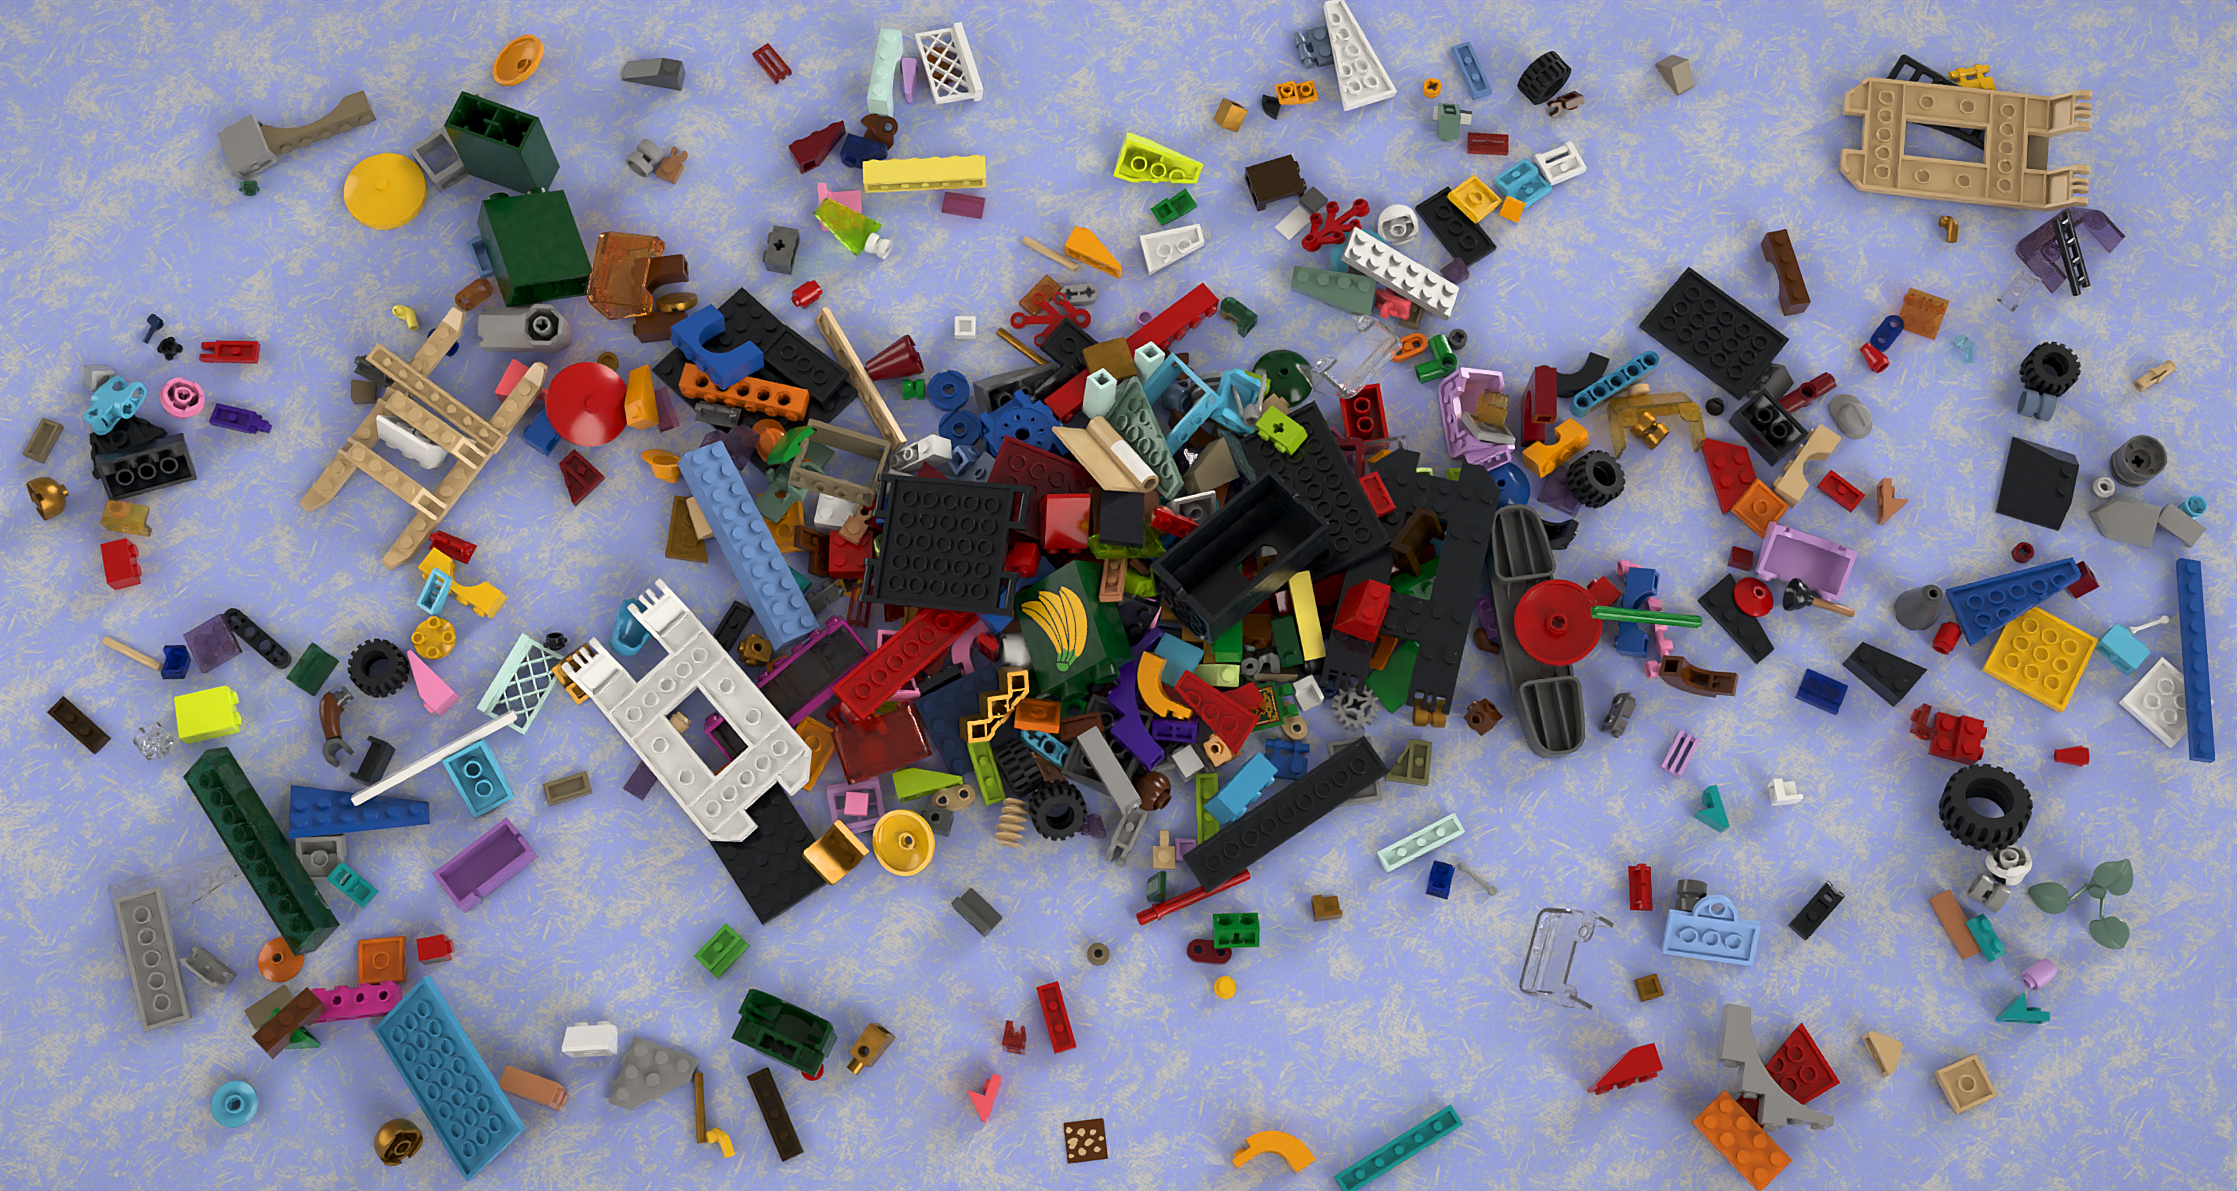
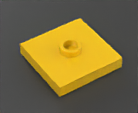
[1447,174,1503,224]

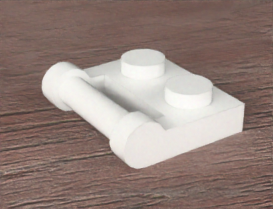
[1533,141,1587,186]

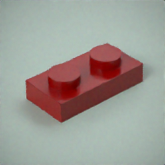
[1817,470,1865,513]
[976,632,1001,664]

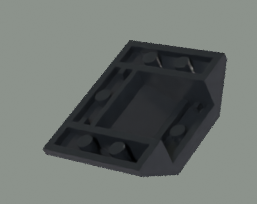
[1995,437,2079,531]

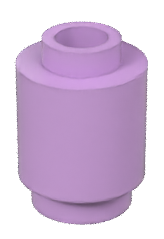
[2021,958,2057,990]

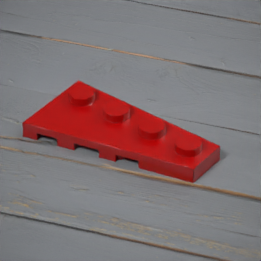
[1174,670,1260,755]

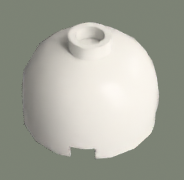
[1377,204,1419,245]

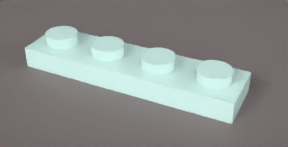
[1376,813,1465,873]

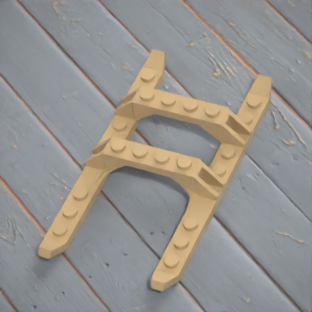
[300,306,548,571]

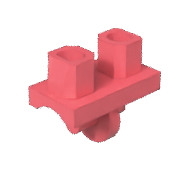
[1375,287,1413,321]

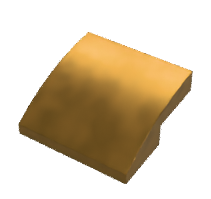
[1082,337,1137,381]
[550,642,595,705]

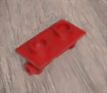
[1150,506,1199,538]
[429,530,477,565]
[1628,863,1653,911]

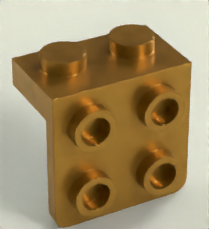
[802,820,870,886]

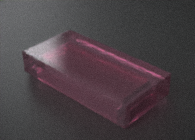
[941,191,986,219]
[654,387,680,433]

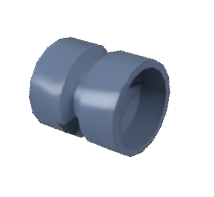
[2017,389,2057,421]

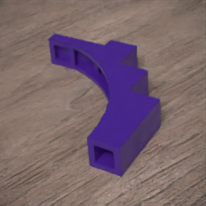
[1107,626,1165,772]

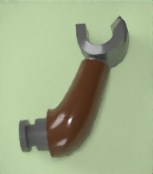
[319,686,354,768]

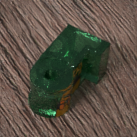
[1220,297,1258,338]

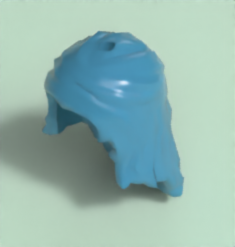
[608,598,652,657]

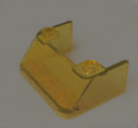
[1607,392,1706,459]

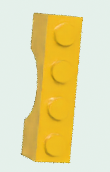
[418,548,507,619]

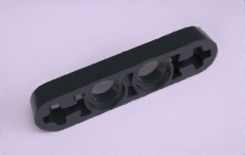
[223,608,292,669]

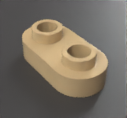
[1280,701,1308,742]
[932,784,975,811]

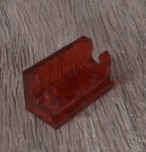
[1002,1020,1027,1056]

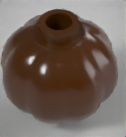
[1132,771,1172,811]

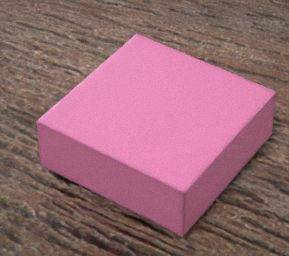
[844,792,869,817]

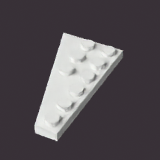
[1323,0,1397,111]

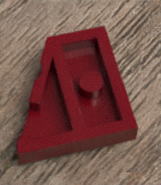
[559,449,605,507]

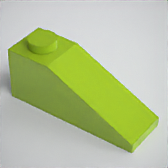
[892,767,963,803]

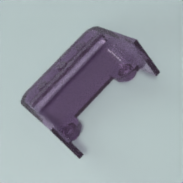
[2015,206,2126,294]

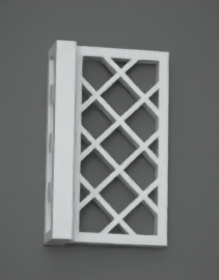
[914,22,983,105]

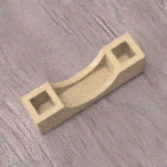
[1772,424,1842,508]

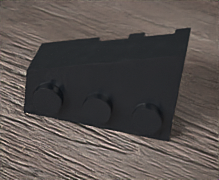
[1842,642,1928,707]

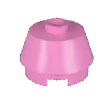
[160,377,205,419]

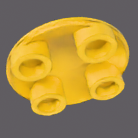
[411,616,456,660]

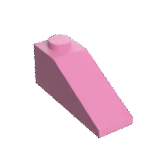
[407,650,460,717]

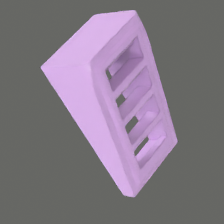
[901,57,918,104]
[1464,444,1512,471]

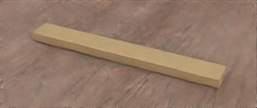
[815,307,907,453]
[365,342,508,455]

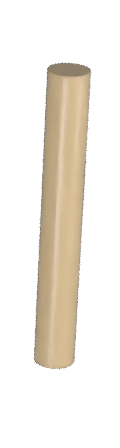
[1022,236,1079,272]
[102,636,163,671]

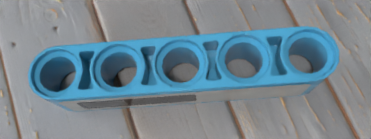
[1570,351,1659,418]

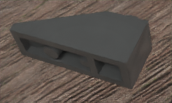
[622,58,686,91]

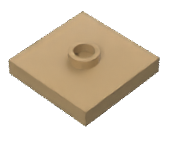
[1933,1053,1998,1115]

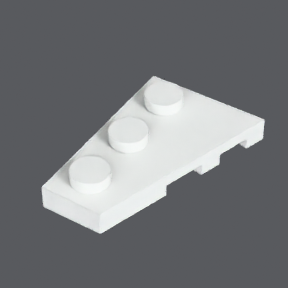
[1140,224,1204,276]

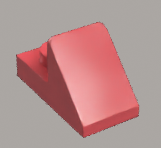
[967,1074,1002,1124]

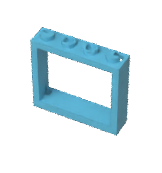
[1142,353,1223,456]

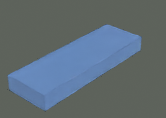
[1451,41,1492,100]

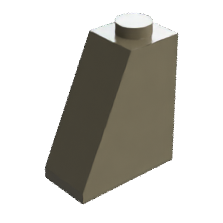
[1182,437,1240,496]

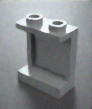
[217,114,278,181]

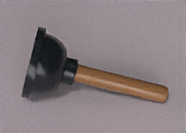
[1783,578,1855,617]

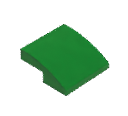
[766,425,814,465]

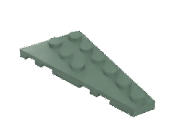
[1105,376,1184,501]

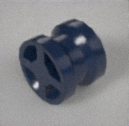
[1318,674,1338,700]

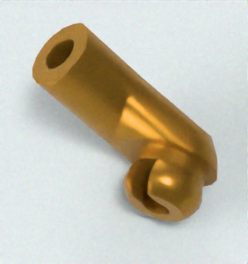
[1938,216,1959,243]

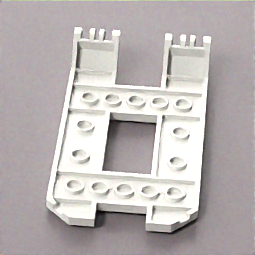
[561,578,812,842]

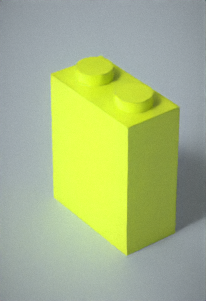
[174,685,241,744]

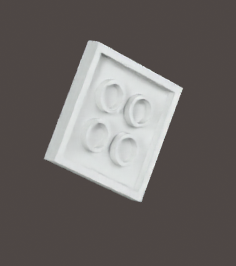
[2119,657,2214,748]

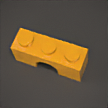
[1522,417,1589,478]

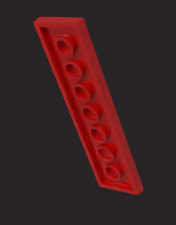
[831,609,980,722]

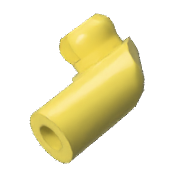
[392,305,419,331]

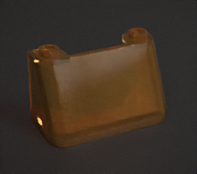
[587,231,665,321]

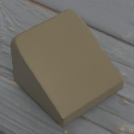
[351,380,377,405]

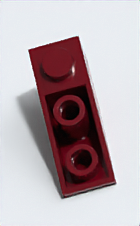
[788,120,846,175]

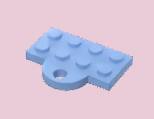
[1661,895,1761,966]

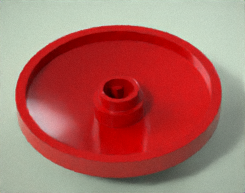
[545,362,627,447]
[1513,579,1602,666]

